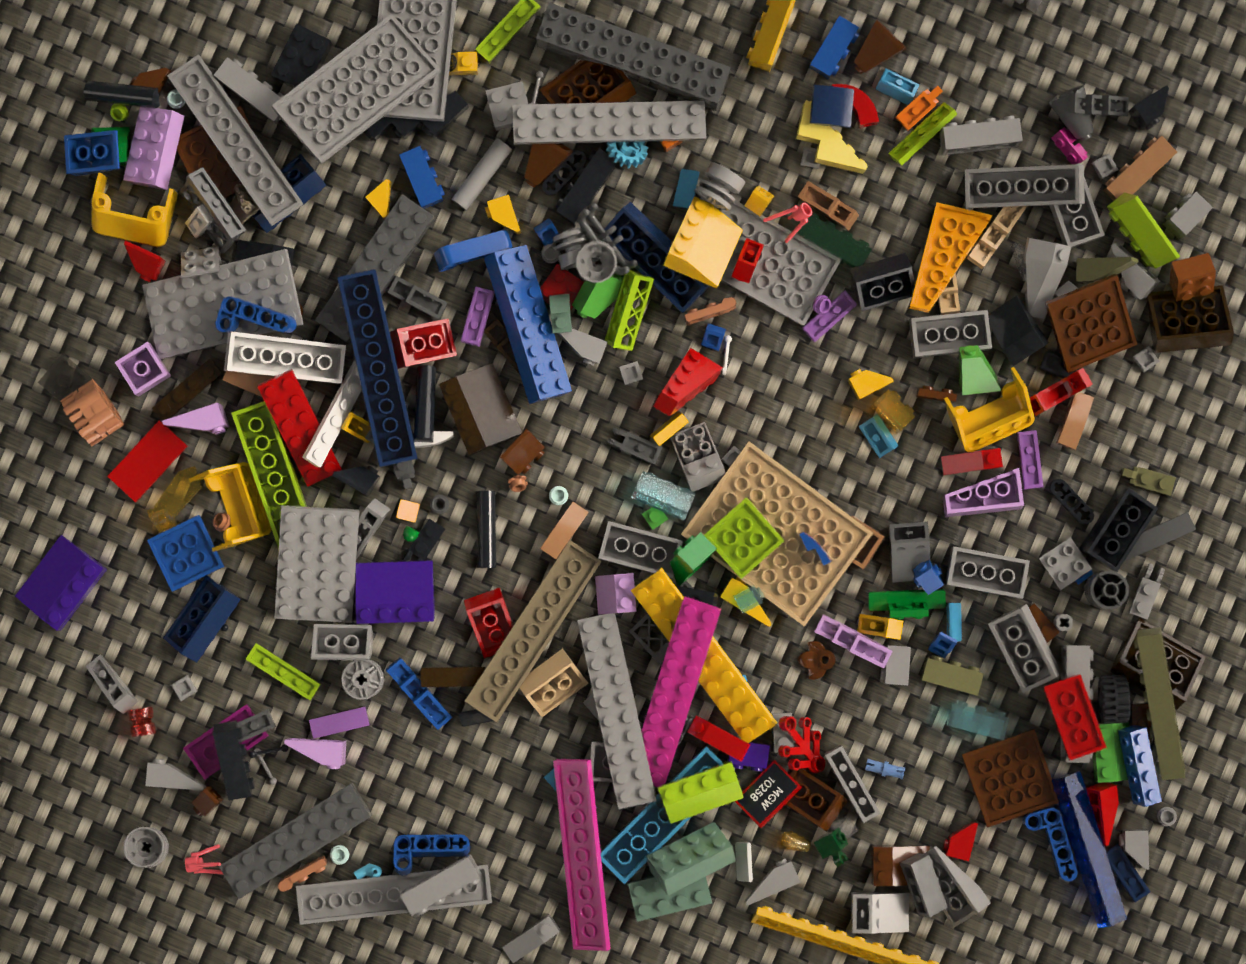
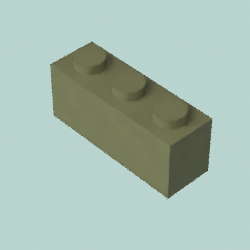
[920,655,984,696]

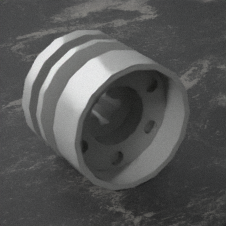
[695,162,745,211]
[553,227,600,270]
[576,240,617,283]
[341,660,385,700]
[123,827,169,868]

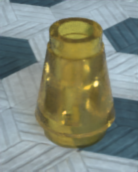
[781,831,811,852]

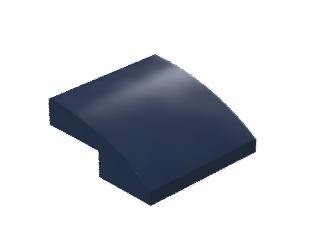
[810,85,854,128]

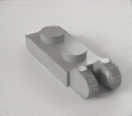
[1129,563,1165,620]

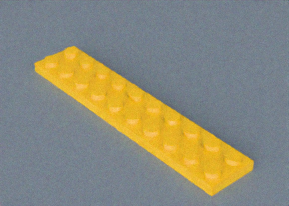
[631,568,777,743]
[751,906,939,964]

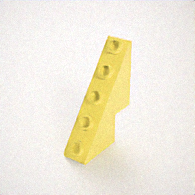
[796,100,868,174]

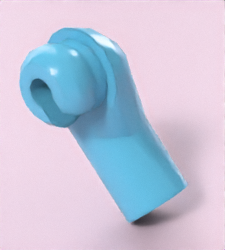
[354,864,382,879]

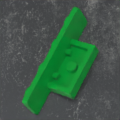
[868,589,946,620]

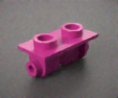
[1052,127,1088,165]

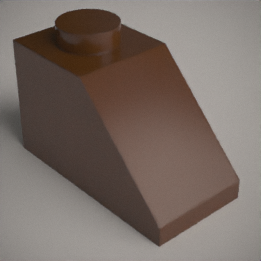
[130,68,172,93]
[192,786,224,817]

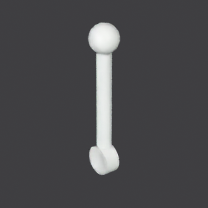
[722,335,732,375]

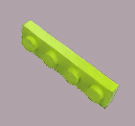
[475,0,541,63]
[888,102,957,166]
[246,643,321,701]

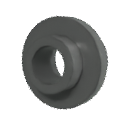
[430,495,449,514]

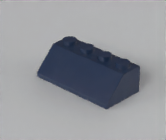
[252,154,326,233]
[163,575,241,663]

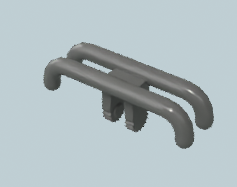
[578,203,638,275]

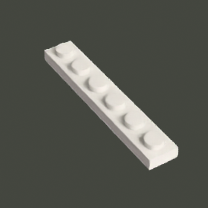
[302,359,362,467]

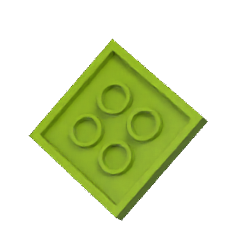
[704,497,785,579]

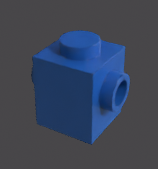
[913,560,944,595]

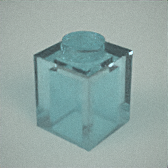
[733,585,765,613]

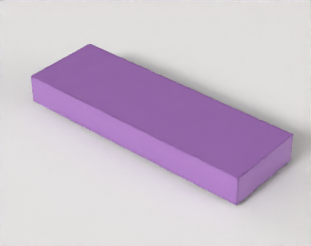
[460,287,495,347]
[802,290,858,343]
[1017,430,1043,490]
[309,706,370,739]

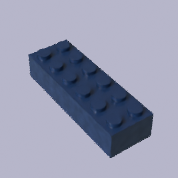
[604,202,709,313]

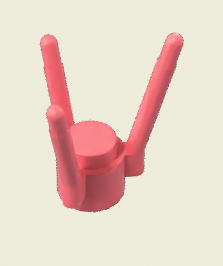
[763,203,812,243]
[185,844,223,875]

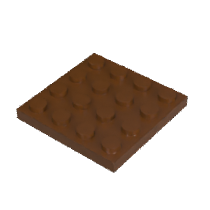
[177,106,253,199]
[1045,274,1137,373]
[961,729,1060,828]

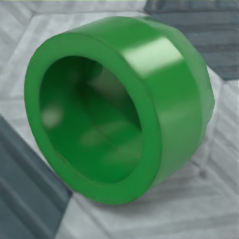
[403,526,420,542]

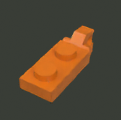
[895,86,943,131]

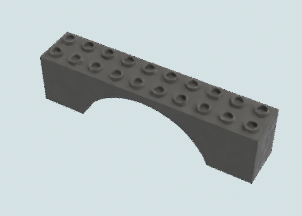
[536,2,731,111]

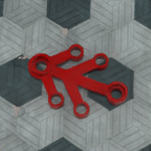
[778,716,826,773]

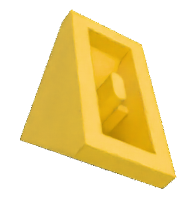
[366,179,391,220]
[745,186,774,216]
[341,412,371,443]

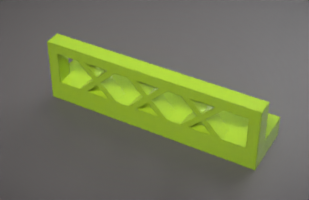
[604,270,654,351]

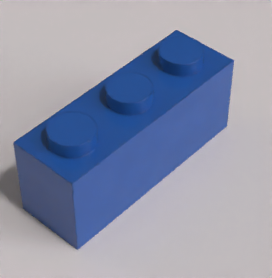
[809,16,860,80]
[399,146,445,209]

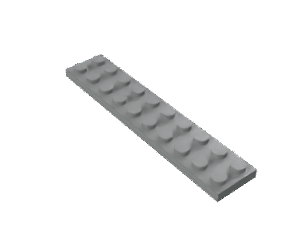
[167,54,304,226]
[512,101,706,144]
[577,613,657,810]
[296,864,492,925]

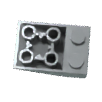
[670,422,725,492]
[851,892,909,934]

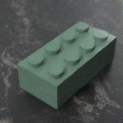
[646,822,736,895]
[628,876,712,922]

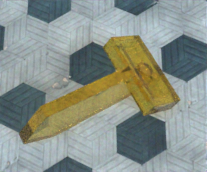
[147,466,202,532]

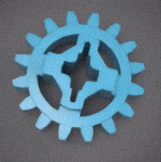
[606,141,648,168]

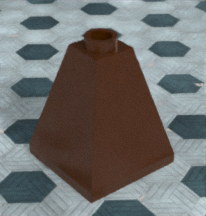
[853,20,907,74]
[524,143,574,187]

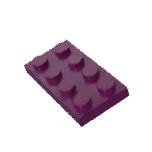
[183,704,269,780]

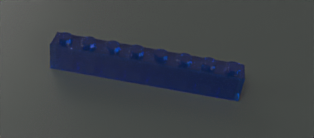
[1052,771,1127,928]

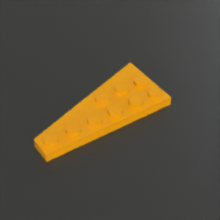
[910,203,993,313]

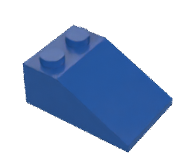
[64,130,120,176]

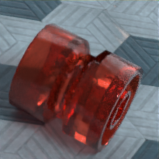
[128,707,156,737]

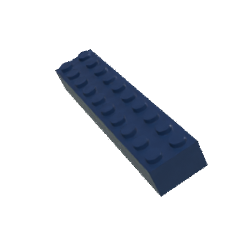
[337,269,418,467]

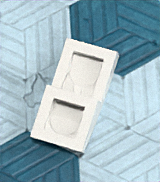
[414,431,454,448]

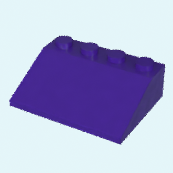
[15,535,107,631]
[356,560,435,624]

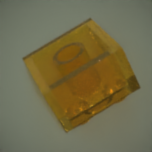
[871,389,915,433]

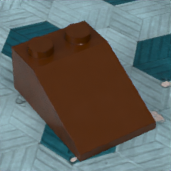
[500,429,545,475]
[786,768,848,832]
[872,845,930,886]

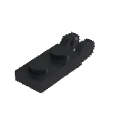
[403,518,446,561]

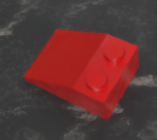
[390,319,457,369]
[464,588,514,658]

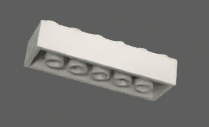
[224,332,346,384]

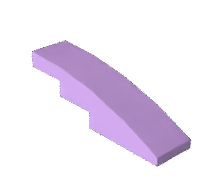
[814,614,893,668]

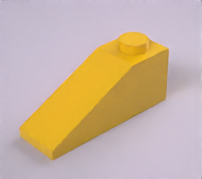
[720,577,772,627]

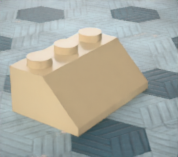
[520,648,588,717]

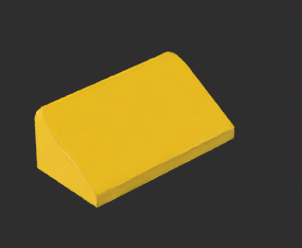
[650,411,689,446]

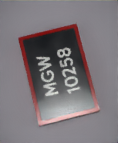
[735,760,802,828]

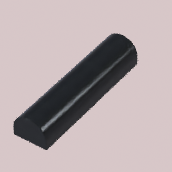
[84,81,160,108]
[414,365,436,442]
[476,491,497,568]

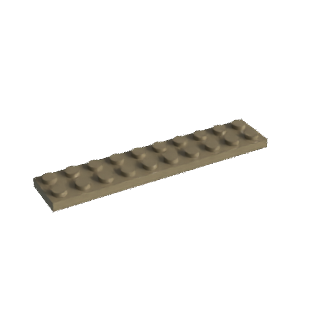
[464,540,602,723]

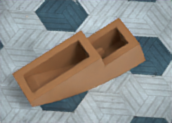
[798,181,859,231]
[1056,392,1094,450]
[540,502,589,559]

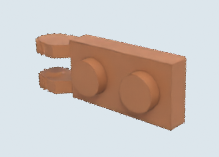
[685,297,737,325]
[278,855,328,891]

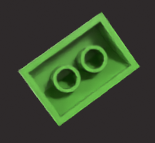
[1093,721,1129,783]

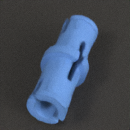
[865,759,905,780]

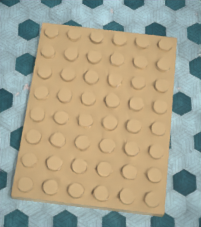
[681,442,873,626]

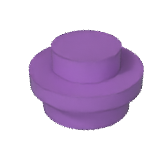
[813,295,831,314]

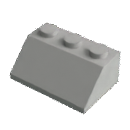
[311,624,373,660]

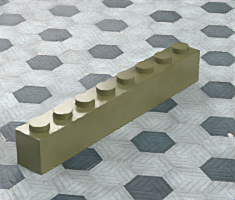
[1134,627,1186,780]

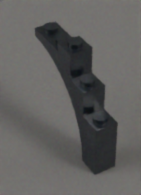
[363,91,469,140]

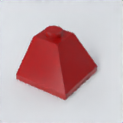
[124,240,166,282]

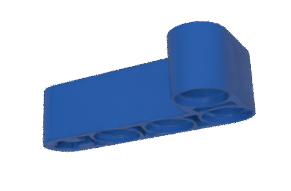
[434,230,513,272]
[215,297,297,333]
[1023,807,1077,881]
[394,835,470,876]

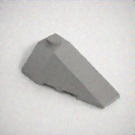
[1023,237,1071,319]
[925,846,991,928]

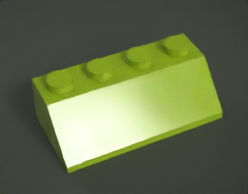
[1107,193,1180,269]
[658,761,744,824]

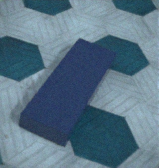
[1102,843,1151,903]

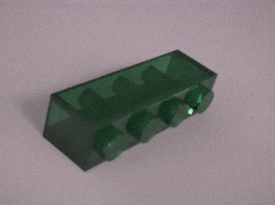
[796,212,872,268]

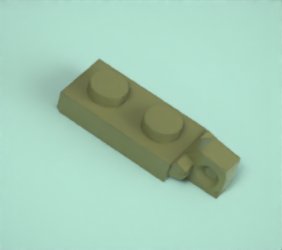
[1121,466,1176,496]

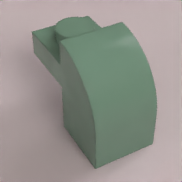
[550,294,572,334]

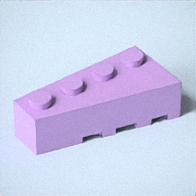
[943,468,1024,517]

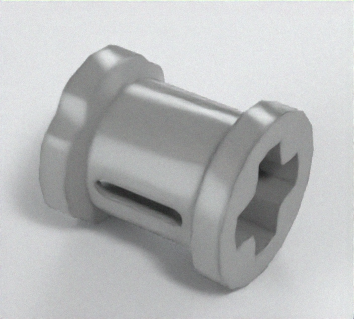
[1053,614,1073,631]

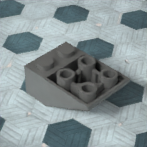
[887,521,930,583]

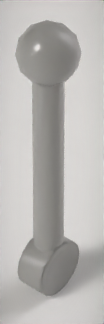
[530,71,544,104]
[254,749,277,785]

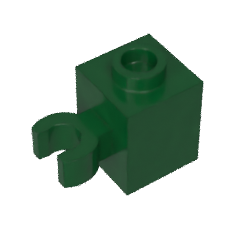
[813,827,848,867]

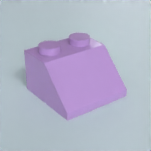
[595,573,636,615]

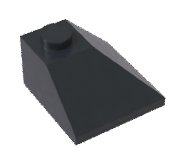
[333,466,380,496]

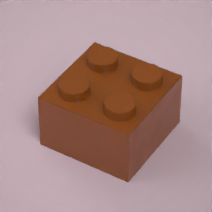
[1169,253,1216,301]

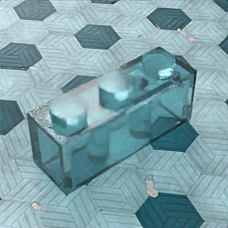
[631,471,696,520]
[946,700,1010,740]

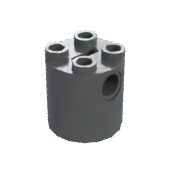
[1084,571,1129,609]

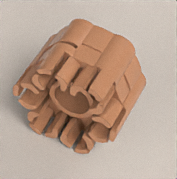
[60,379,124,446]

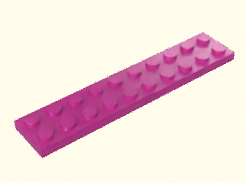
[641,596,721,787]
[553,759,610,951]

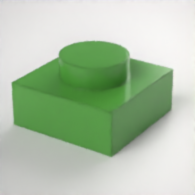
[642,503,668,530]

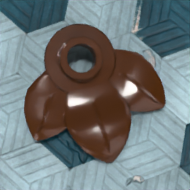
[797,641,836,680]

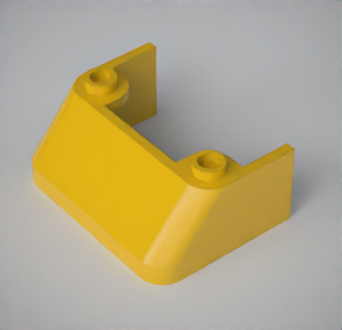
[91,172,178,247]
[944,367,1035,452]
[189,462,271,552]

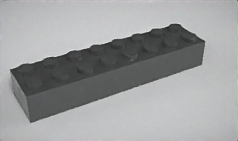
[315,194,435,344]
[219,783,372,899]

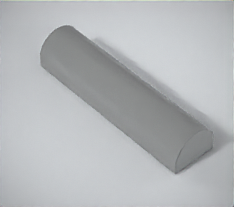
[451,138,512,211]

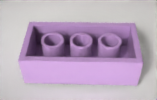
[123,107,184,190]

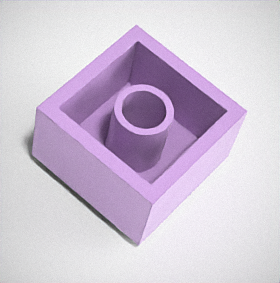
[115,342,171,396]

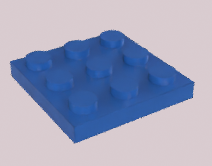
[147,515,225,592]

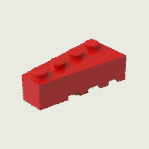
[653,348,723,416]

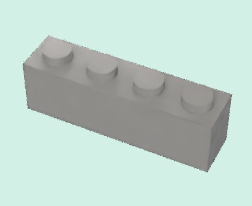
[214,57,284,124]
[824,745,880,823]

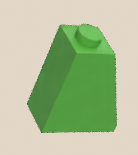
[572,273,624,318]
[959,345,1001,395]

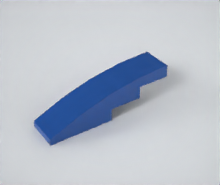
[386,657,452,730]

